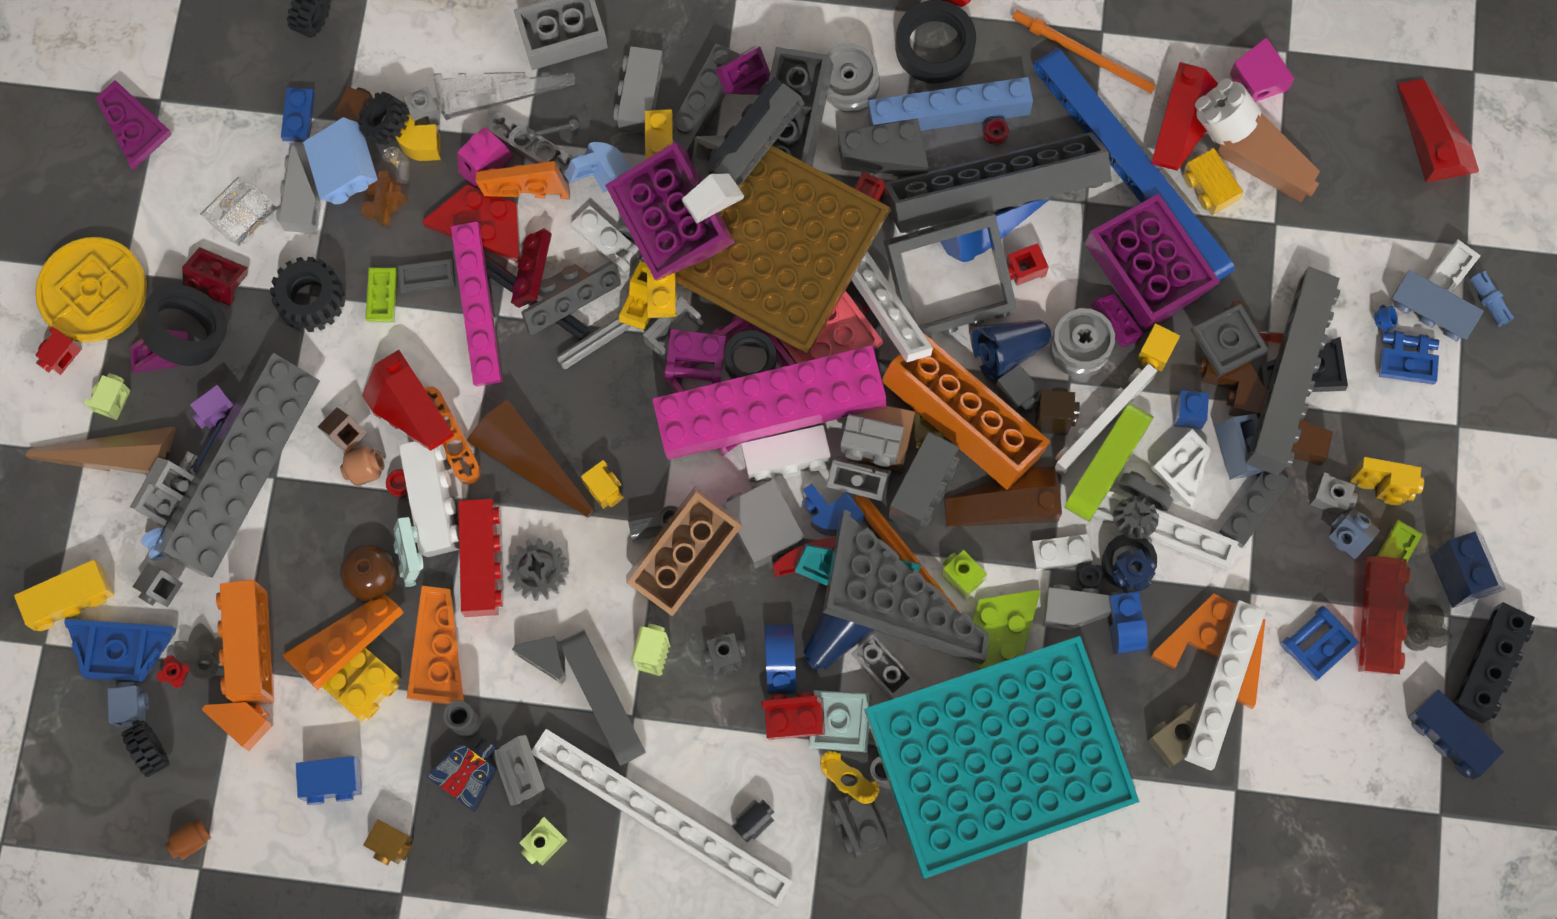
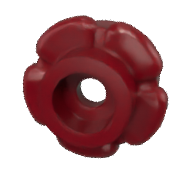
[983,119,1010,145]

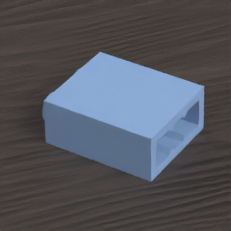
[303,117,378,204]

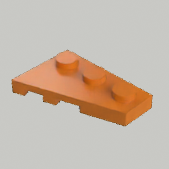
[476,161,570,200]

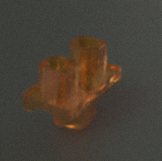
[361,171,408,227]

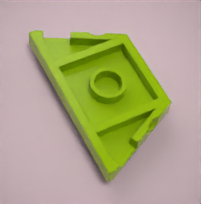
[968,590,1041,669]

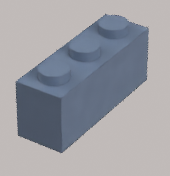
[1391,270,1484,342]

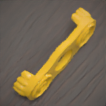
[820,751,880,804]

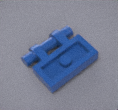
[1379,331,1439,385]

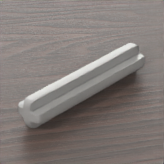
[557,316,631,369]

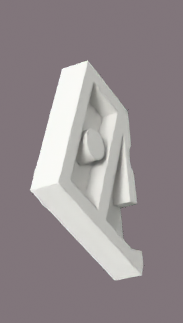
[1151,429,1211,507]

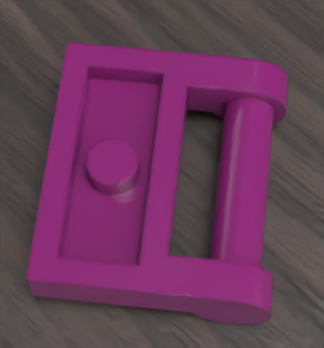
[665,329,726,384]

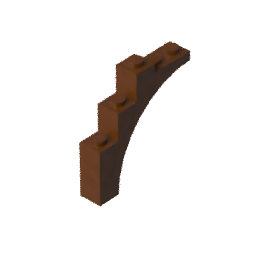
[1199,300,1333,465]

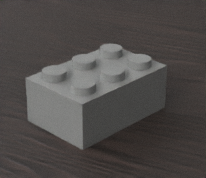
[514,0,608,70]

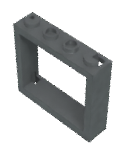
[883,210,1017,338]

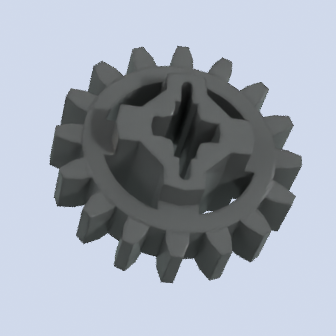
[506,538,569,601]

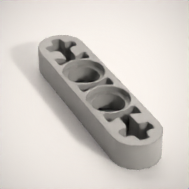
[488,113,573,181]

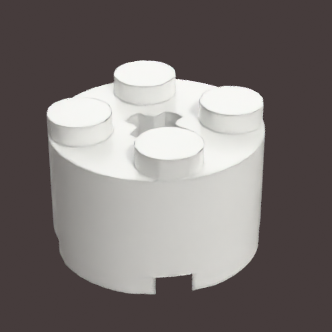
[1195,78,1261,145]

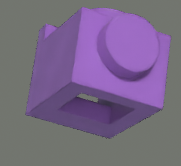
[190,385,234,429]

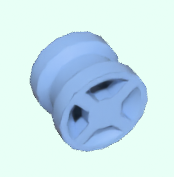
[141,527,167,561]

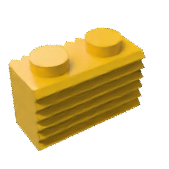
[1183,148,1244,215]

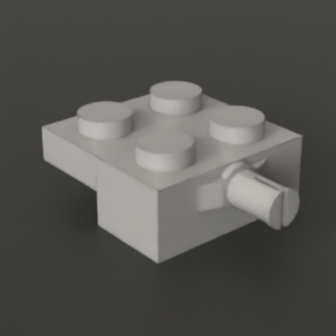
[130,451,197,527]

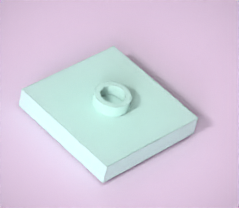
[809,690,872,752]

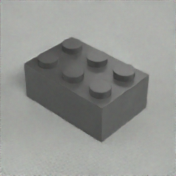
[888,432,961,534]

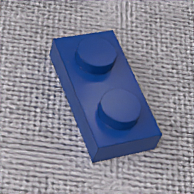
[281,88,315,142]

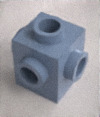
[1329,508,1380,559]

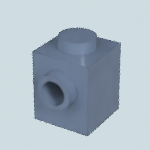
[107,682,149,727]

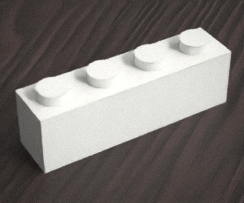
[399,441,459,557]

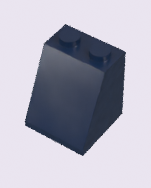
[1430,531,1506,608]

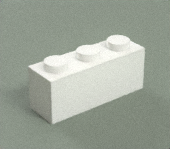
[741,425,831,483]

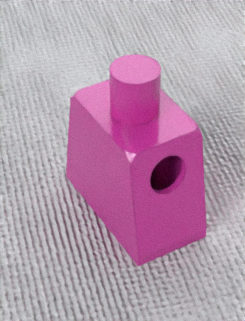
[1230,38,1295,102]
[457,127,514,189]

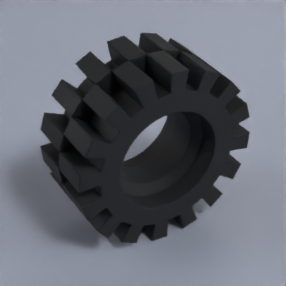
[287,0,331,38]
[358,92,409,145]
[121,720,169,777]

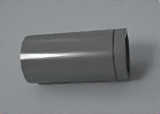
[443,700,481,738]

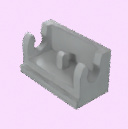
[643,297,704,362]

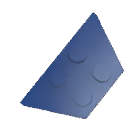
[64,619,176,683]

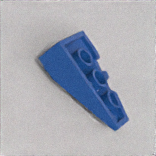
[931,199,1049,262]

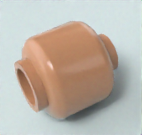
[340,446,385,486]

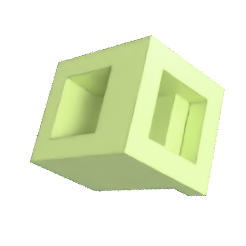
[84,373,131,420]
[520,817,567,866]

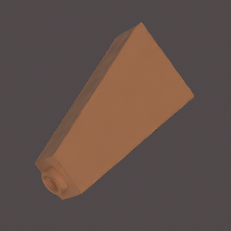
[1217,113,1320,203]

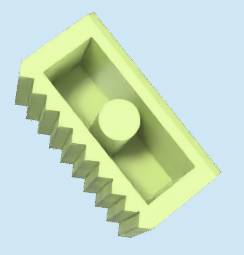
[631,624,671,676]

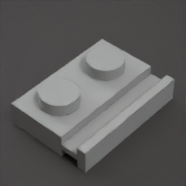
[492,735,545,806]

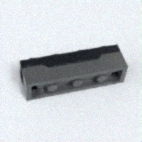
[706,77,805,188]

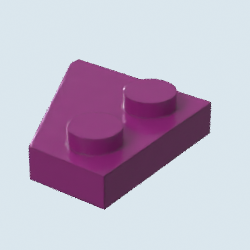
[715,46,770,95]

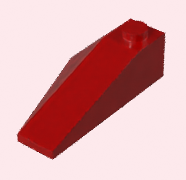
[1397,79,1479,183]
[362,350,454,451]

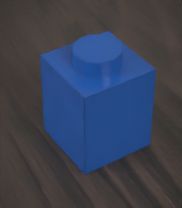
[1174,390,1209,429]

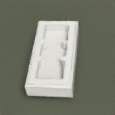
[1427,240,1481,293]

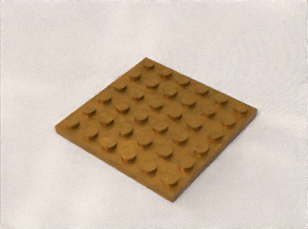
[676,146,891,355]

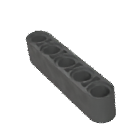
[558,629,646,766]

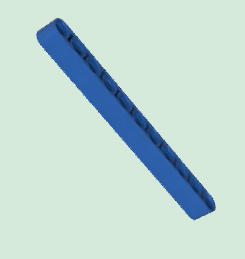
[1033,47,1235,281]

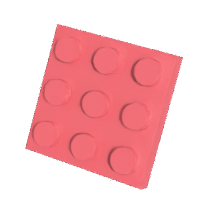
[777,291,883,364]

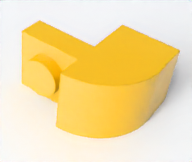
[395,102,441,161]
[619,261,650,330]

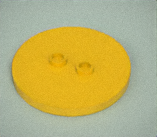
[35,237,147,343]

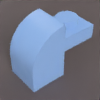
[565,142,632,193]

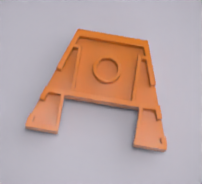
[1151,594,1265,709]

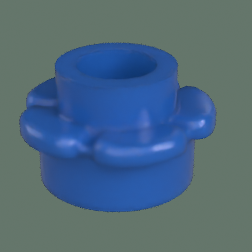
[1374,305,1398,331]

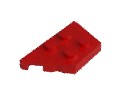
[422,185,521,263]

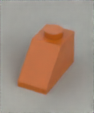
[201,702,273,751]

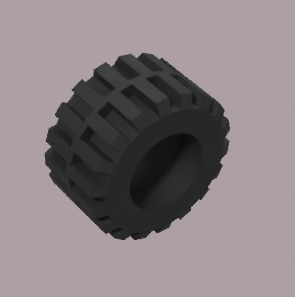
[270,257,345,332]

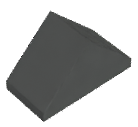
[512,636,566,685]

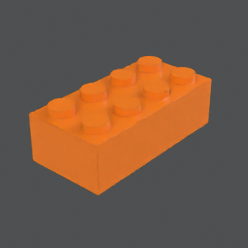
[216,579,274,705]

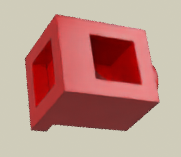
[1006,243,1049,286]
[35,326,82,375]

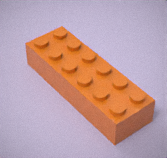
[882,334,1051,490]

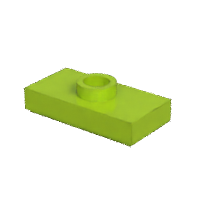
[365,267,397,322]
[1368,520,1423,584]

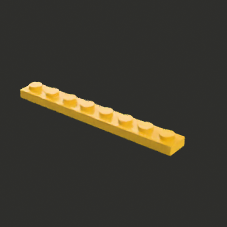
[645,109,677,318]

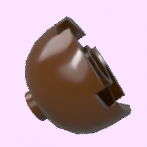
[340,545,398,602]

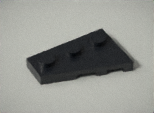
[1259,337,1348,392]

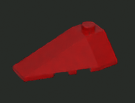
[1151,62,1218,171]

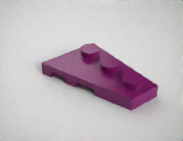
[96,80,172,170]

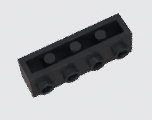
[1453,602,1535,723]

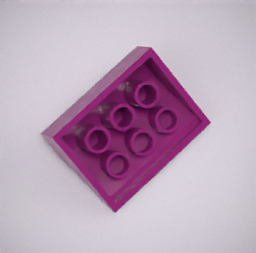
[605,142,735,281]
[1085,193,1220,332]

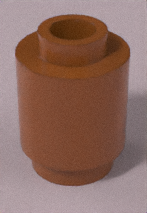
[165,819,212,861]

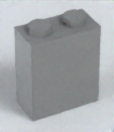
[723,479,805,569]

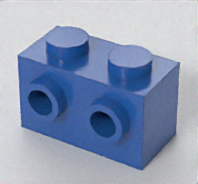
[296,756,362,805]

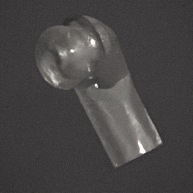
[382,146,410,184]

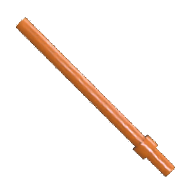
[1012,10,1156,94]

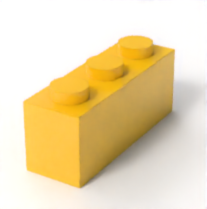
[14,559,114,631]

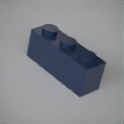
[1407,689,1504,780]

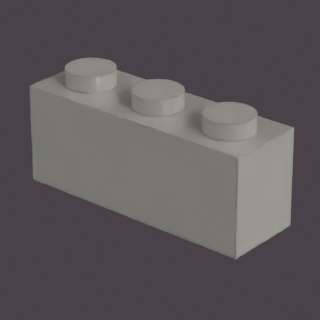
[614,46,664,134]

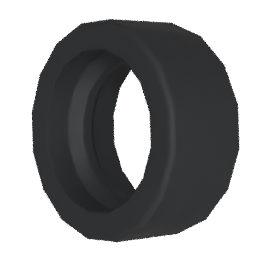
[724,330,777,379]
[1101,534,1157,589]

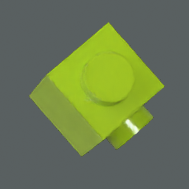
[942,550,987,599]

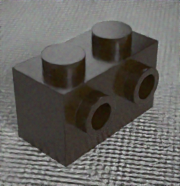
[1035,387,1080,435]

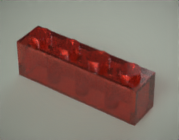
[1358,556,1411,675]

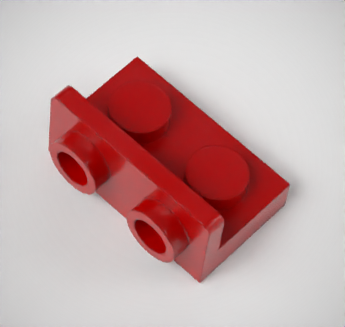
[761,692,825,740]

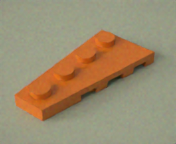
[407,586,464,704]
[282,594,404,690]

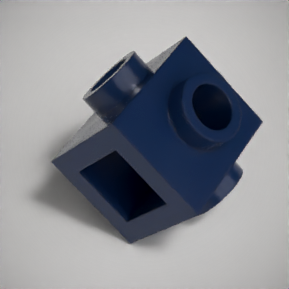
[1112,549,1156,594]

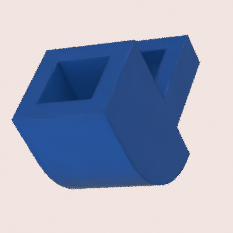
[802,484,864,536]
[1109,592,1147,655]
[765,624,796,692]

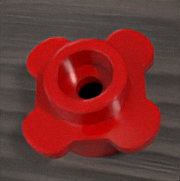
[157,655,191,688]

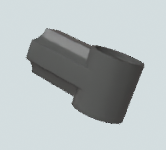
[628,506,678,542]

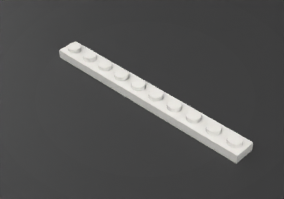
[532,729,793,908]

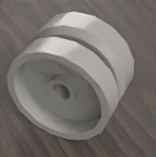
[826,44,880,112]
[1050,308,1115,378]

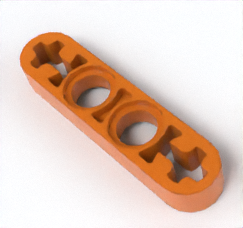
[424,387,481,484]

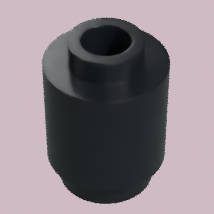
[731,799,775,843]

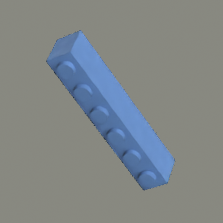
[868,77,1033,131]

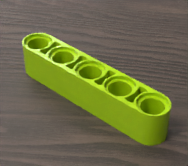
[1064,403,1154,522]

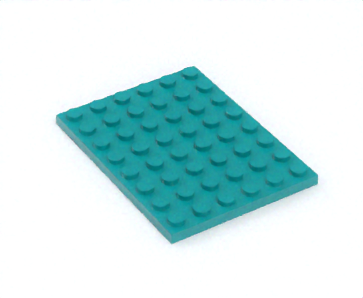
[864,636,1140,879]

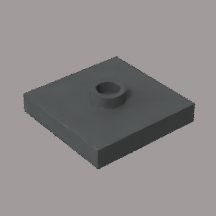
[1191,303,1269,377]

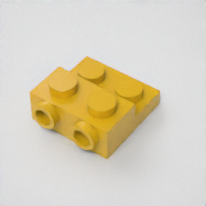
[1350,457,1424,505]
[322,648,401,722]

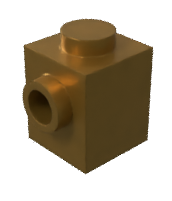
[363,819,413,866]

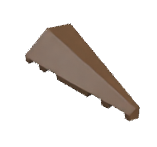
[26,427,176,475]

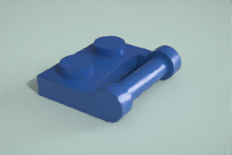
[1280,606,1360,681]

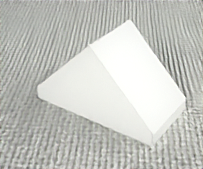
[682,174,744,223]

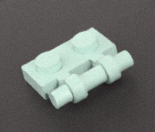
[393,517,423,587]

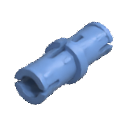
[1470,271,1514,327]

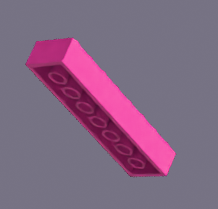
[652,345,886,460]

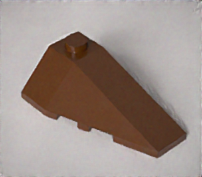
[944,466,1062,527]

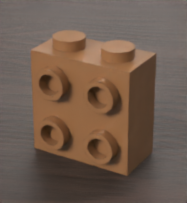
[848,406,915,472]

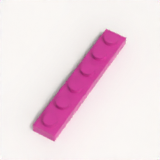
[451,222,503,387]

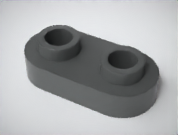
[1118,471,1173,511]

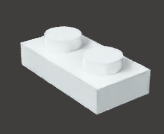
[1031,534,1093,571]

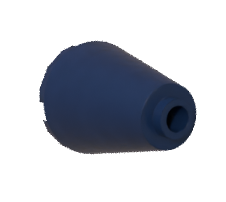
[971,319,1051,380]
[803,611,874,671]

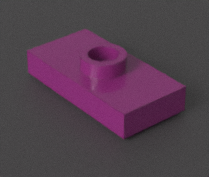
[1090,293,1145,348]

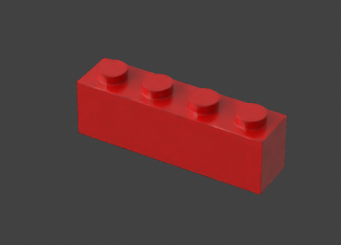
[458,499,503,617]

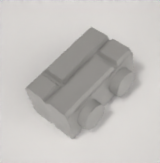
[841,414,904,467]
[827,457,892,501]

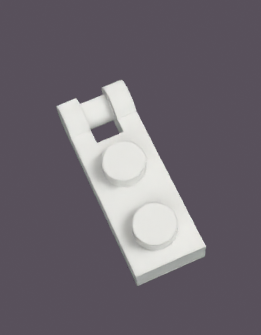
[571,205,643,274]

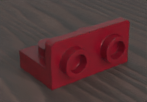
[182,247,248,306]

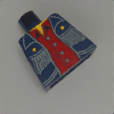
[427,737,496,812]

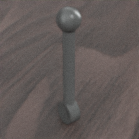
[526,119,579,140]

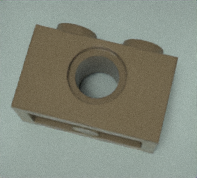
[1148,703,1201,769]

